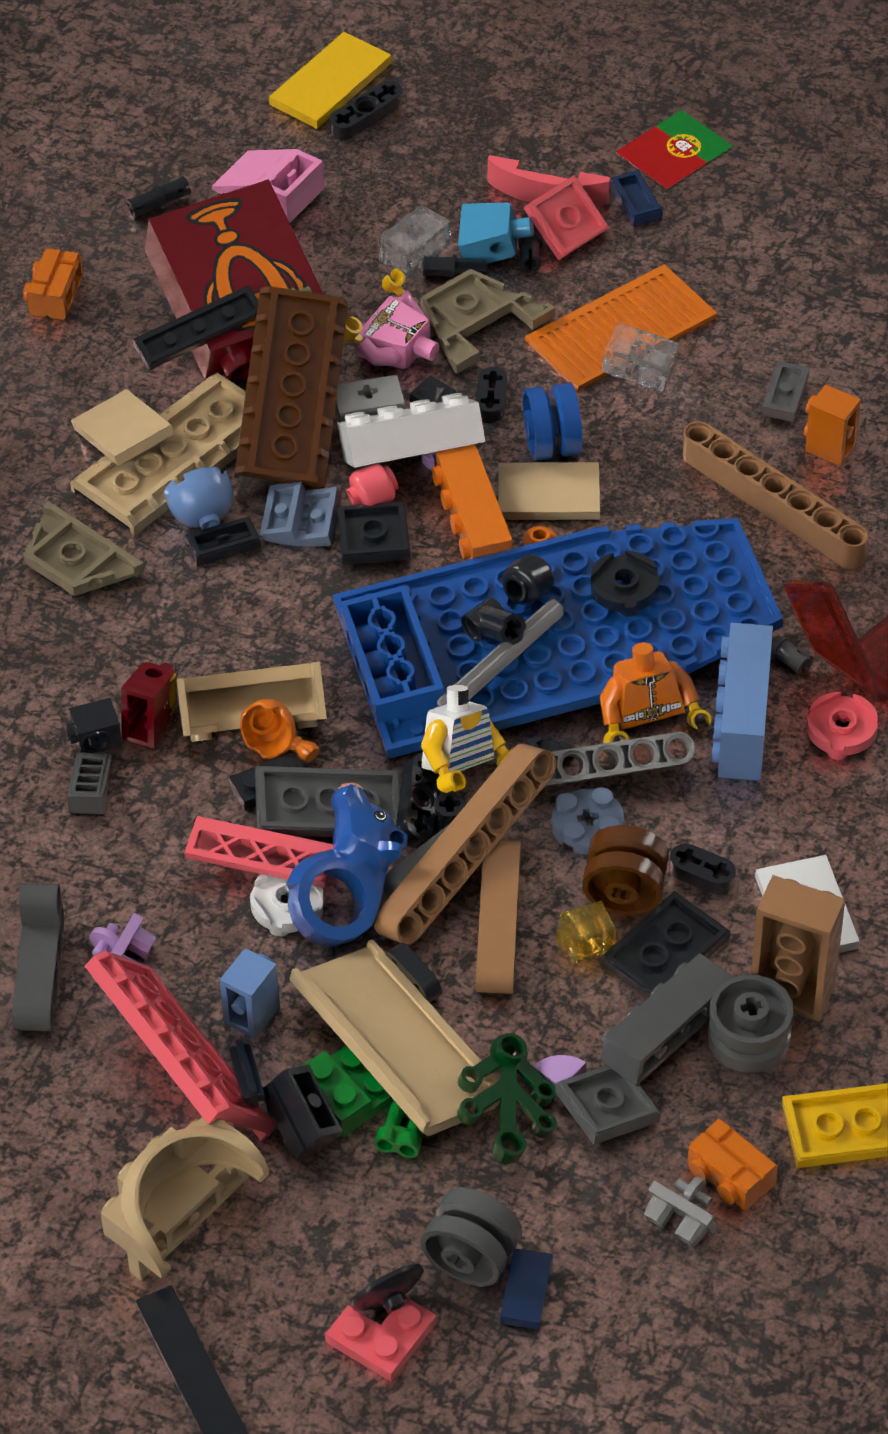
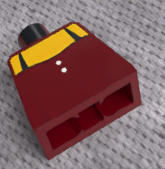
[121,662,178,748]

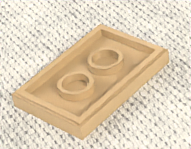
[71,389,175,466]
[498,462,600,520]

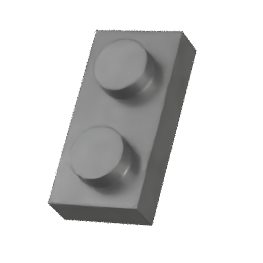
[762,361,810,422]

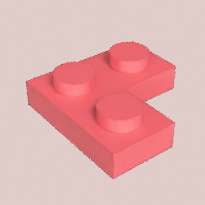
[325,1298,437,1382]

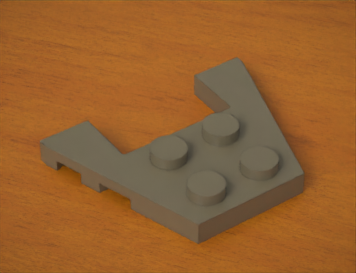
[420,269,555,374]

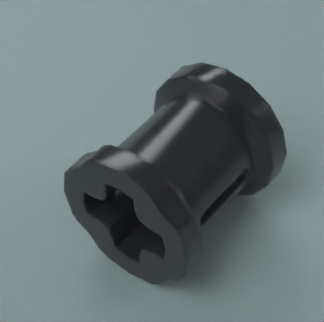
[433,791,466,833]

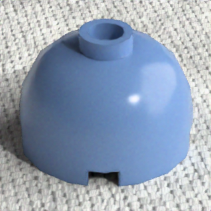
[164,467,234,530]

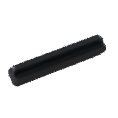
[229,1039,265,1108]

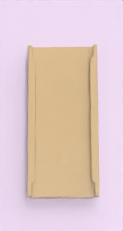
[70,373,246,536]
[289,939,500,1136]

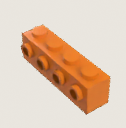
[432,444,513,560]

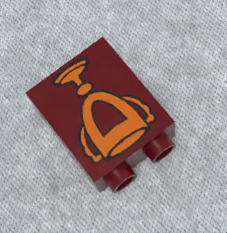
[145,179,323,382]

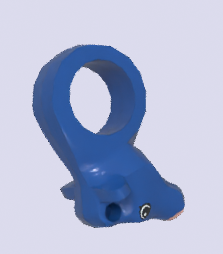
[286,783,408,947]

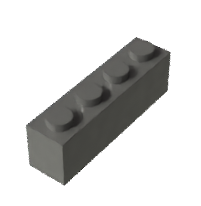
[601,953,734,1086]

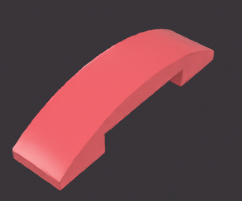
[488,155,611,207]

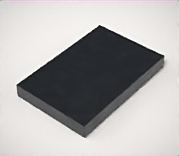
[601,891,731,999]

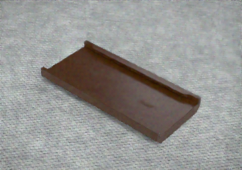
[234,286,349,489]

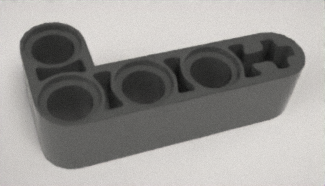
[12,883,64,1031]

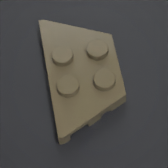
[23,501,144,596]

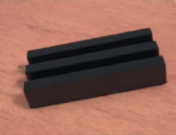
[185,516,261,566]

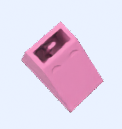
[211,149,324,223]

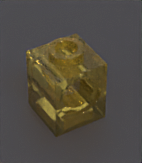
[555,901,615,963]

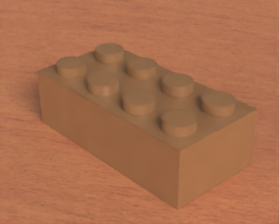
[751,875,845,1022]

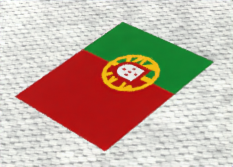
[615,109,733,189]

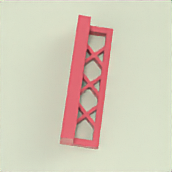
[184,816,333,888]

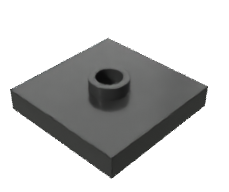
[555,1065,661,1145]

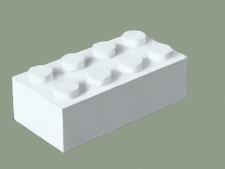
[337,393,485,468]

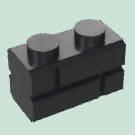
[263,1064,344,1159]

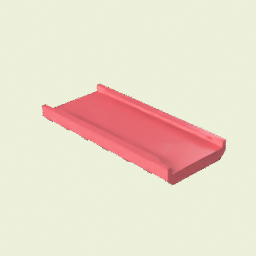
[84,950,275,1142]

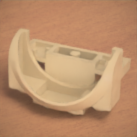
[100,1117,270,1281]

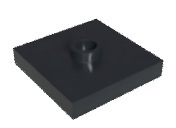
[337,501,411,565]

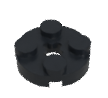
[591,551,660,617]

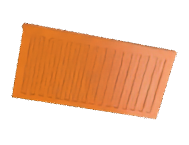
[525,264,717,391]

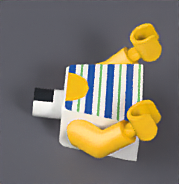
[421,685,512,793]

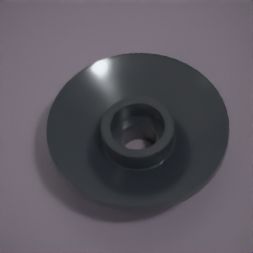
[351,1264,424,1313]

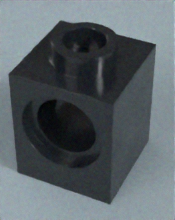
[65,698,122,753]

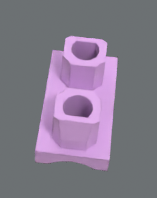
[89,913,156,961]

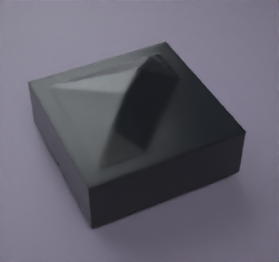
[409,375,456,403]

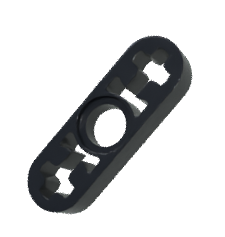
[329,81,403,140]
[396,753,439,847]

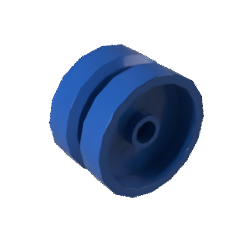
[522,382,583,461]

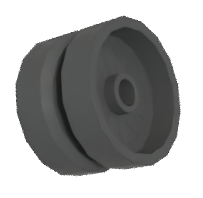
[708,975,793,1073]
[420,1187,522,1287]

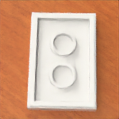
[755,855,860,953]

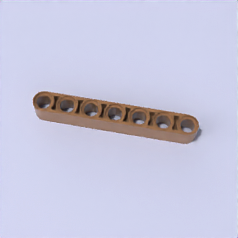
[682,421,869,569]
[374,744,557,945]

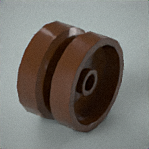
[582,825,669,916]

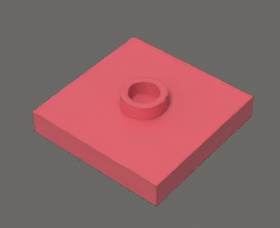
[523,175,610,261]

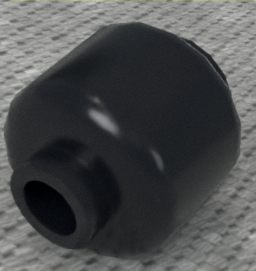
[502,554,554,606]

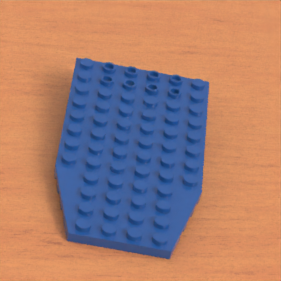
[332,518,783,759]

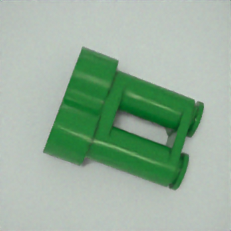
[374,1100,422,1158]

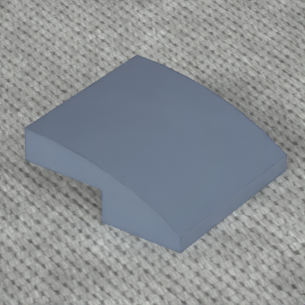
[260,481,342,547]

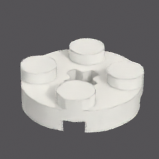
[250,874,324,937]

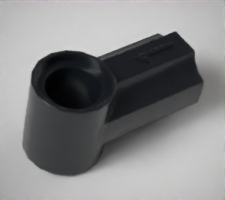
[461,597,527,645]

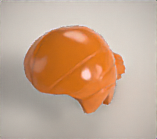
[240,699,320,762]

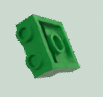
[304,1045,394,1138]

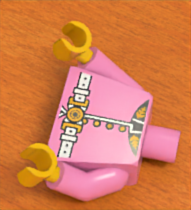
[344,268,440,369]

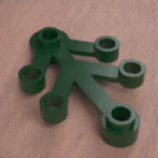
[457,1033,557,1164]

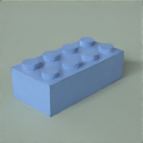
[712,623,773,781]

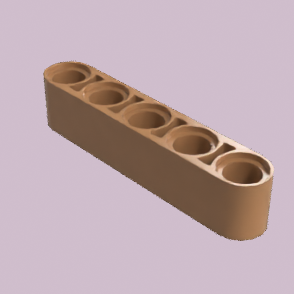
[476,840,521,994]

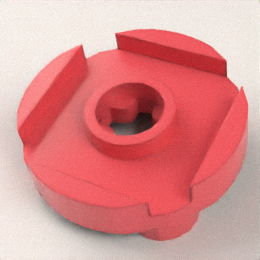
[806,692,878,760]

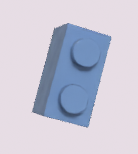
[220,948,280,1039]

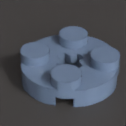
[552,787,624,855]

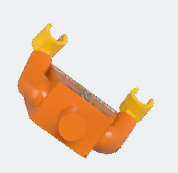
[600,642,712,743]

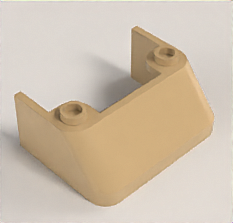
[176,662,327,742]

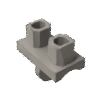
[644,1176,719,1248]

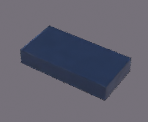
[610,170,663,226]
[500,1248,553,1330]

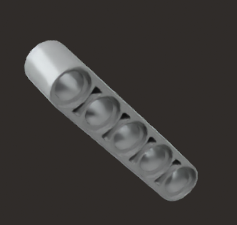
[543,732,695,788]

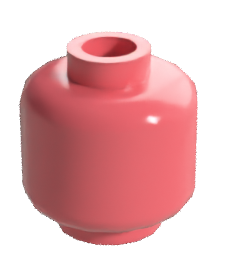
[346,463,399,506]

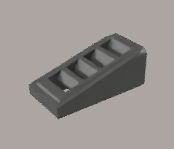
[67,752,113,814]

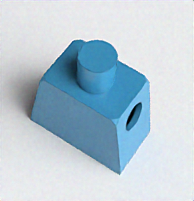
[458,202,534,264]

